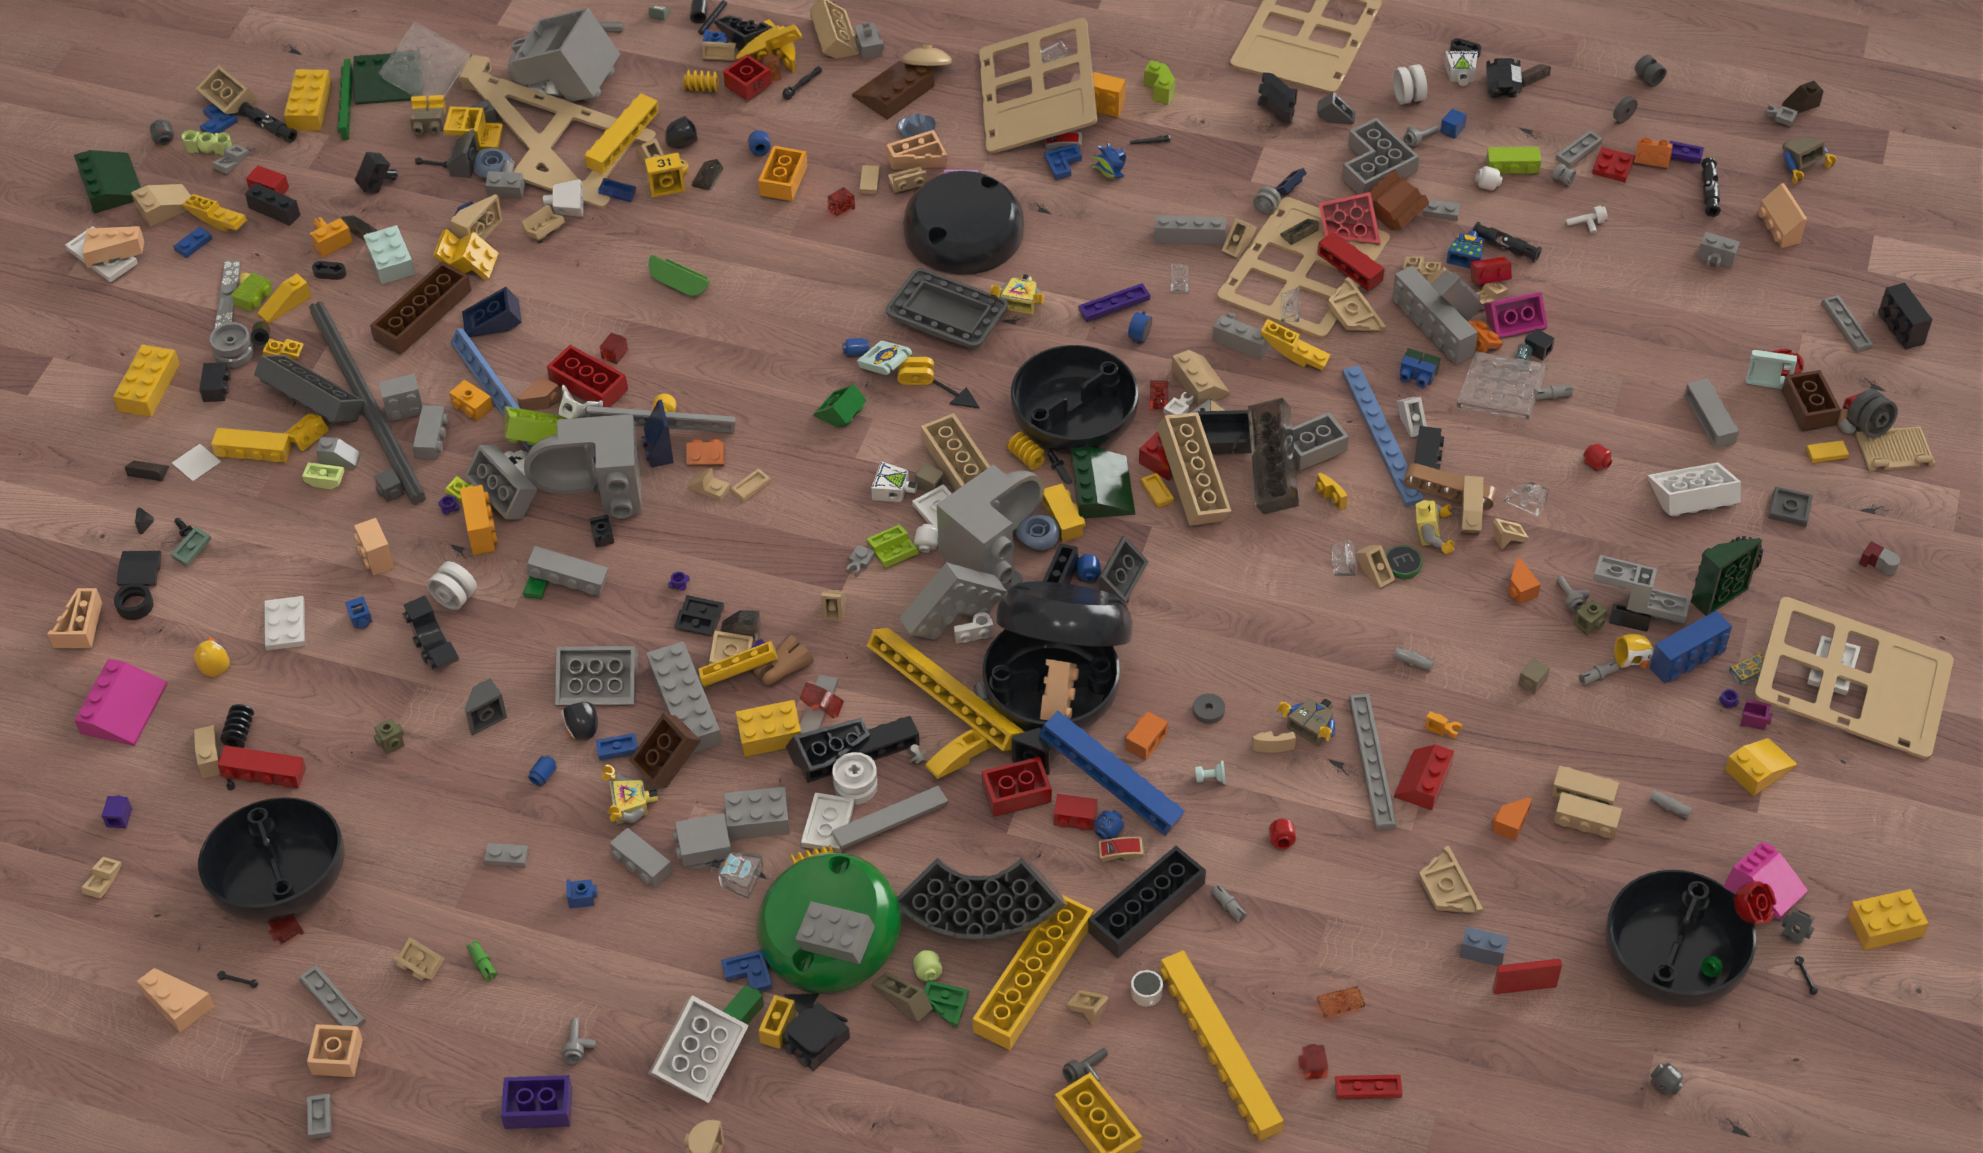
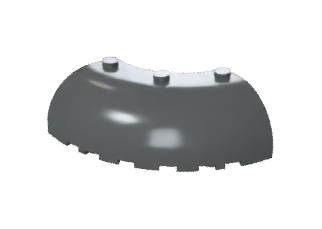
[897,858,1067,941]

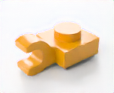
[1425,711,1462,739]

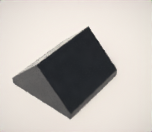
[1012,727,1050,775]

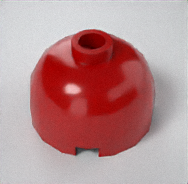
[1734,881,1776,924]

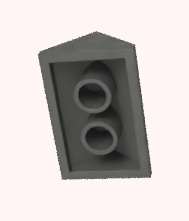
[1098,536,1149,603]

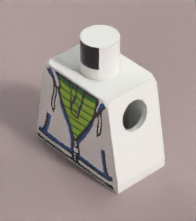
[1444,51,1478,86]
[871,462,918,502]

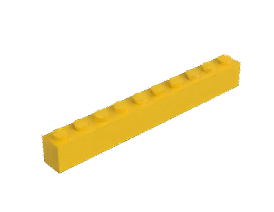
[866,628,1025,751]
[1159,950,1284,1141]

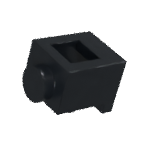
[589,514,614,547]

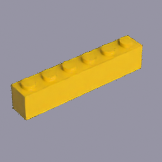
[584,94,659,174]

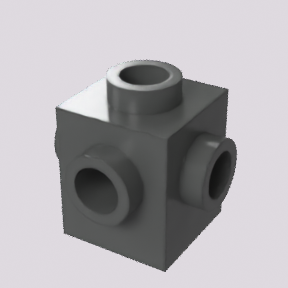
[1782,908,1815,943]

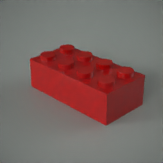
[547,345,628,408]

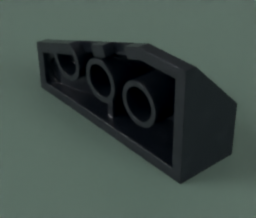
[714,15,773,51]
[786,718,870,772]

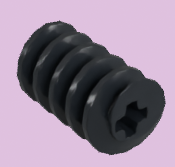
[220,704,254,748]

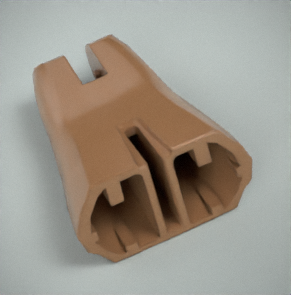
[754,634,814,686]

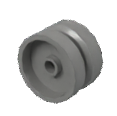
[209,322,254,368]

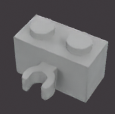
[854,22,884,60]
[1697,232,1740,268]

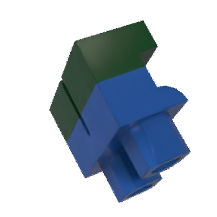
[1400,348,1441,388]

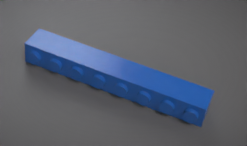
[1039,711,1185,836]

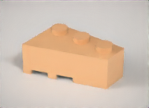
[886,130,947,170]
[82,226,144,269]
[47,588,102,649]
[1040,659,1079,720]
[137,968,215,1033]

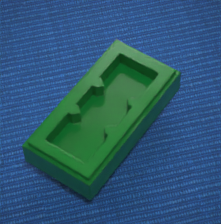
[523,575,549,600]

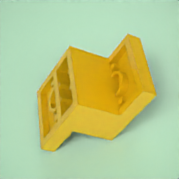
[443,107,504,151]
[432,229,499,280]

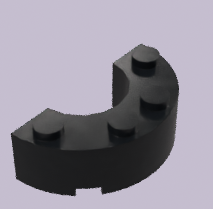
[402,595,459,671]

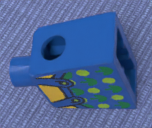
[1446,231,1483,269]

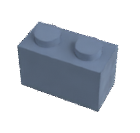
[1460,927,1508,966]

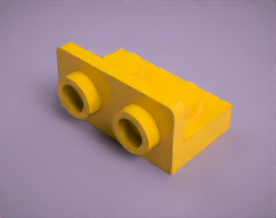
[284,413,329,451]

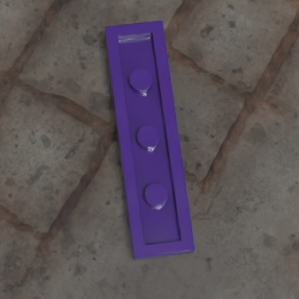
[1078,283,1150,322]

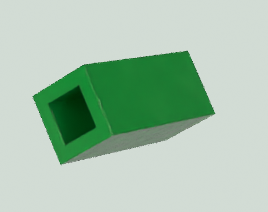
[723,984,764,1025]

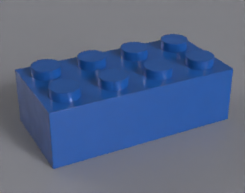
[1649,610,1732,684]

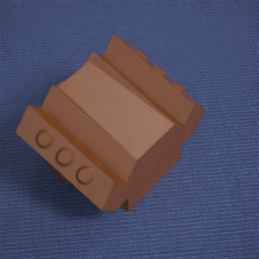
[1367,170,1430,230]

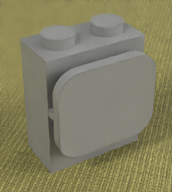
[673,813,731,869]

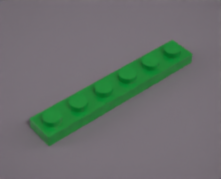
[337,59,353,140]

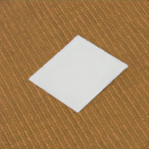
[172,444,221,481]

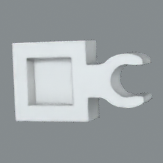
[1163,392,1193,415]

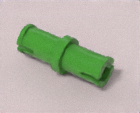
[466,941,498,981]

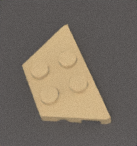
[1327,277,1386,332]
[1418,846,1483,914]

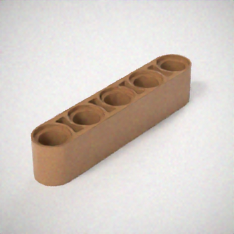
[1404,463,1496,510]

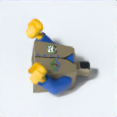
[1782,137,1836,184]
[1276,699,1335,747]

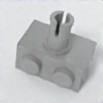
[485,159,525,199]

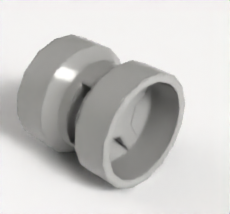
[1552,163,1576,186]

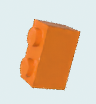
[1125,711,1168,760]

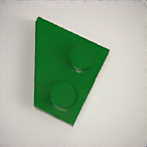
[924,980,969,1028]

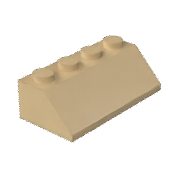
[810,0,860,59]

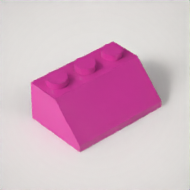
[1484,292,1548,338]

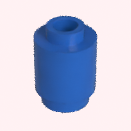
[842,338,869,357]
[528,756,557,786]

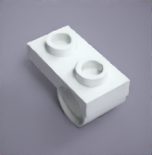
[528,80,563,97]
[954,612,994,644]

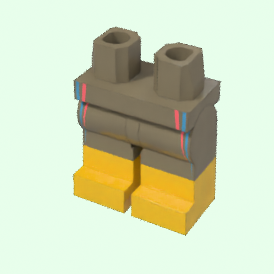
[410,95,446,136]

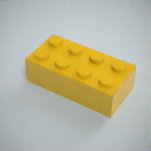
[284,69,332,131]
[113,344,180,417]
[1055,1072,1142,1153]

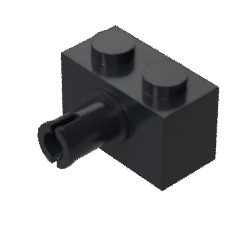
[354,152,398,193]

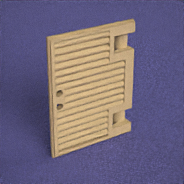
[1855,426,1935,472]

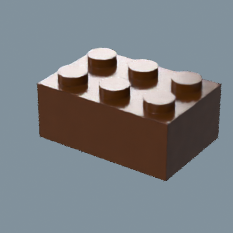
[1781,370,1841,431]
[629,713,701,788]

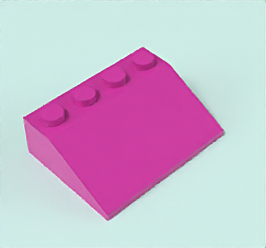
[74,659,167,746]
[1723,842,1808,920]

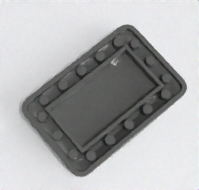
[886,268,1008,348]

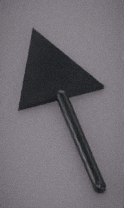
[933,379,980,408]
[784,994,848,1022]

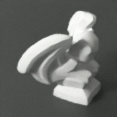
[558,385,603,419]

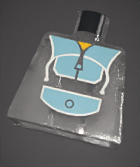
[711,852,763,899]

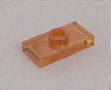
[1317,986,1365,1017]

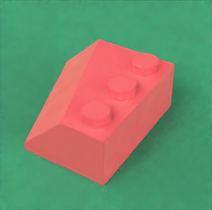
[1319,192,1381,244]

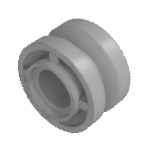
[1253,186,1281,214]

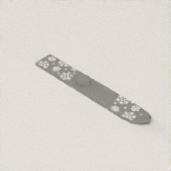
[215,260,241,328]

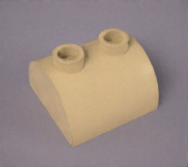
[684,1120,724,1153]

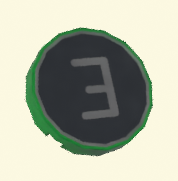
[1385,545,1423,579]

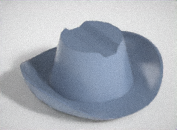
[897,113,936,138]
[473,148,512,178]
[1016,515,1060,550]

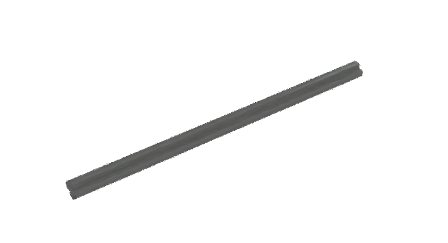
[309,301,426,505]

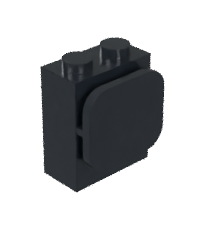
[782,1002,850,1072]

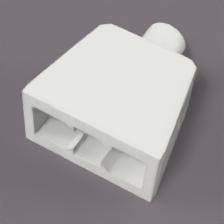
[543,179,584,217]

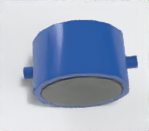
[1128,311,1152,343]

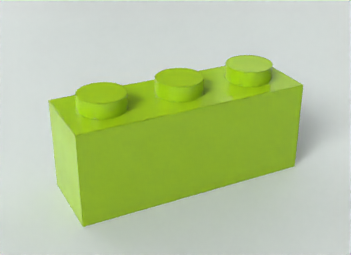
[1486,147,1541,174]

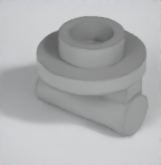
[908,744,927,764]

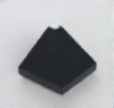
[135,508,154,534]

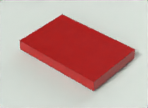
[1493,958,1562,995]

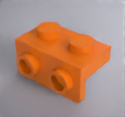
[1634,137,1673,168]
[1467,320,1503,357]
[686,439,725,466]

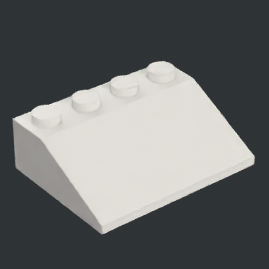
[1647,462,1741,516]
[648,995,749,1103]

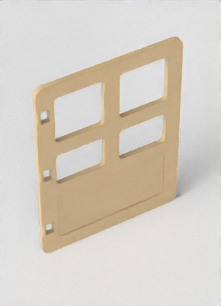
[1230,0,1382,94]
[979,18,1097,154]
[1217,197,1390,339]
[1754,597,1954,759]

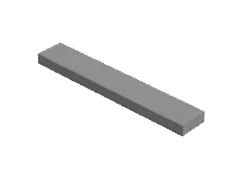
[831,786,948,850]

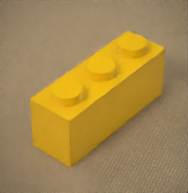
[1041,483,1085,542]

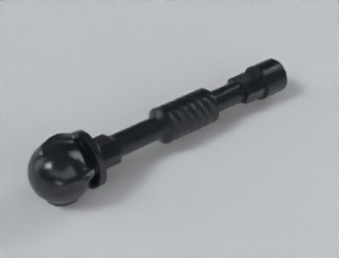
[782,66,822,100]

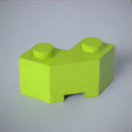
[1144,60,1175,105]

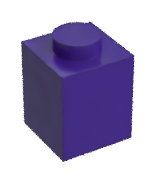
[102,795,132,828]

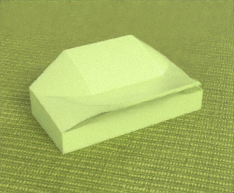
[302,462,344,489]

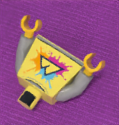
[989,274,1044,315]
[1416,500,1455,554]
[601,765,658,824]

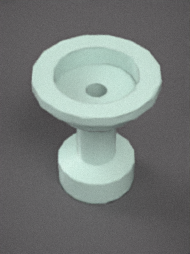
[1195,760,1226,785]

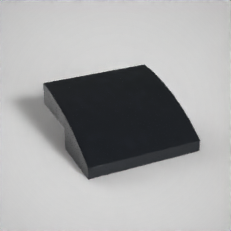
[116,551,161,586]
[674,595,724,636]

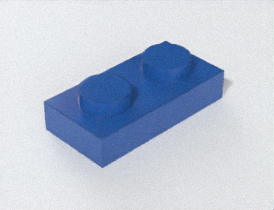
[173,226,213,258]
[596,733,638,761]

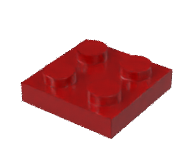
[1592,147,1635,182]

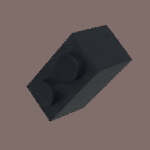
[199,362,231,402]

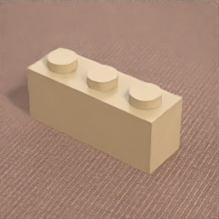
[1551,765,1619,806]
[1554,792,1622,839]

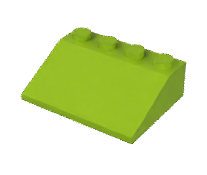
[504,406,574,446]

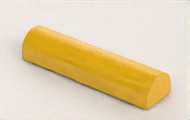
[698,641,778,687]

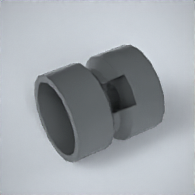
[1635,55,1667,86]

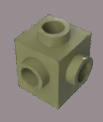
[1574,599,1607,635]
[374,718,405,754]

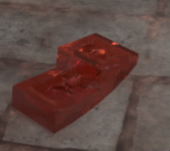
[799,682,844,719]

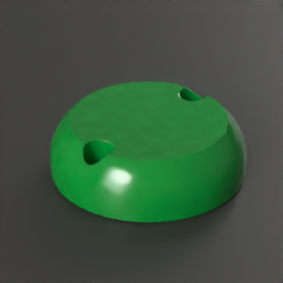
[757,853,901,994]

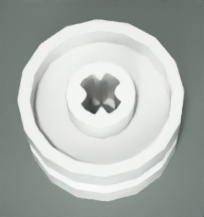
[1393,64,1427,105]
[427,561,477,610]
[832,752,878,805]

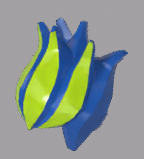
[1091,143,1126,179]

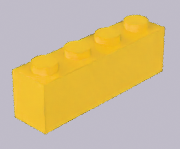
[211,428,292,463]

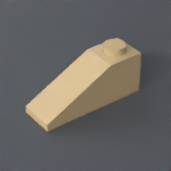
[1460,476,1484,534]
[194,725,220,778]

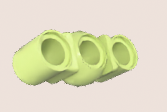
[182,130,232,156]

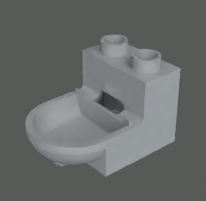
[508,8,620,103]
[524,414,642,519]
[937,464,1044,585]

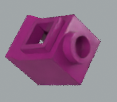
[1740,699,1773,730]

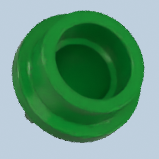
[1701,956,1723,977]

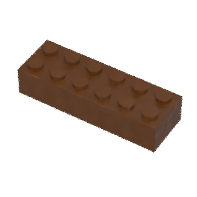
[370,262,472,355]

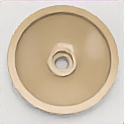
[902,44,952,66]

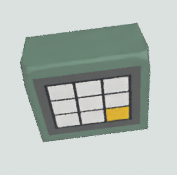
[649,5,671,20]

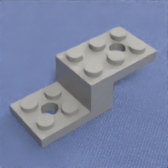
[1593,555,1691,623]

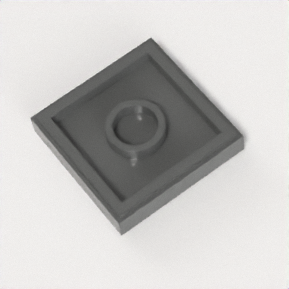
[1768,487,1813,527]

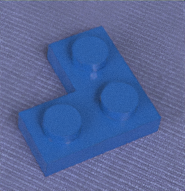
[200,104,238,135]
[1044,145,1082,180]
[721,950,772,992]

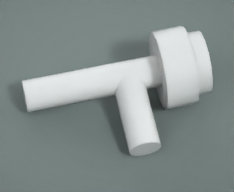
[1566,206,1608,234]

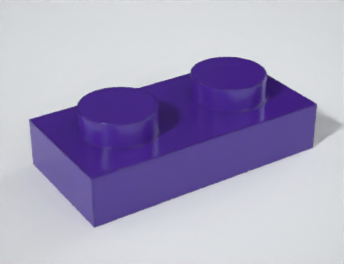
[1670,141,1704,164]

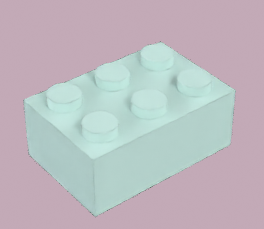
[363,225,415,285]

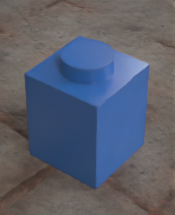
[1440,108,1467,139]

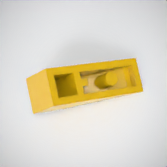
[257,274,311,324]

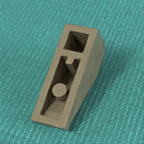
[871,971,933,1022]

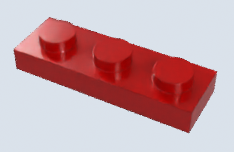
[1335,1074,1403,1099]

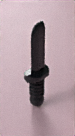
[1047,450,1072,484]
[174,518,193,536]

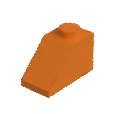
[1508,558,1541,604]
[1491,797,1532,841]

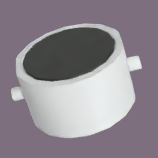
[1131,970,1163,1007]

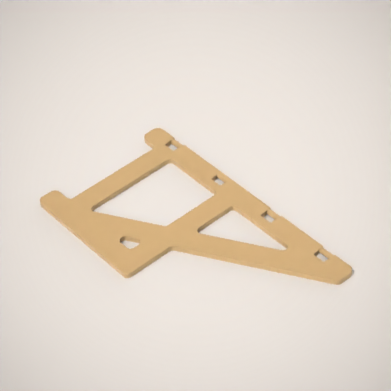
[469,71,656,209]

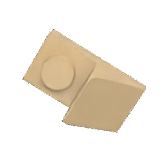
[688,468,730,501]
[1493,518,1529,549]
[1066,990,1108,1025]

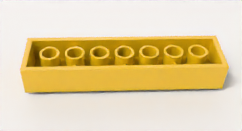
[972,894,1094,1050]

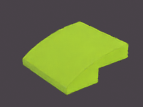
[866,524,919,568]

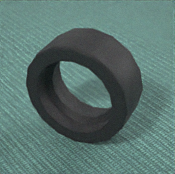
[114,583,154,620]

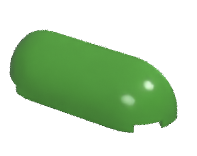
[649,255,710,296]

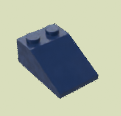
[462,287,522,337]
[641,399,674,467]

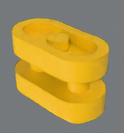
[897,357,934,385]

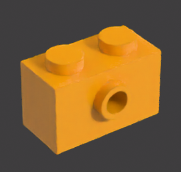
[449,380,493,421]

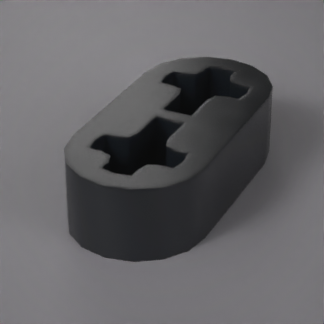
[1450,38,1482,58]
[312,261,346,280]

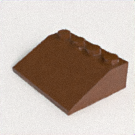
[852,61,935,120]

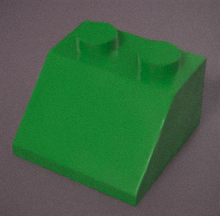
[813,384,867,427]

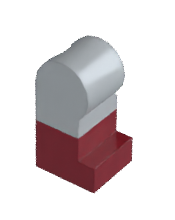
[1859,541,1900,575]

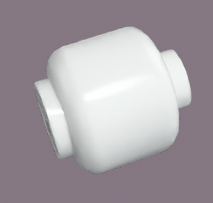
[1475,166,1502,191]
[914,524,938,553]

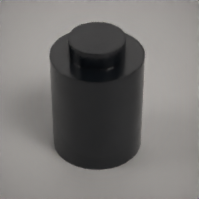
[690,0,708,24]
[251,322,270,345]

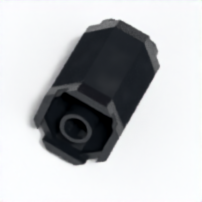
[1486,58,1522,98]
[1258,72,1298,123]

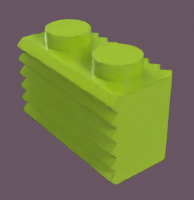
[231,273,273,313]

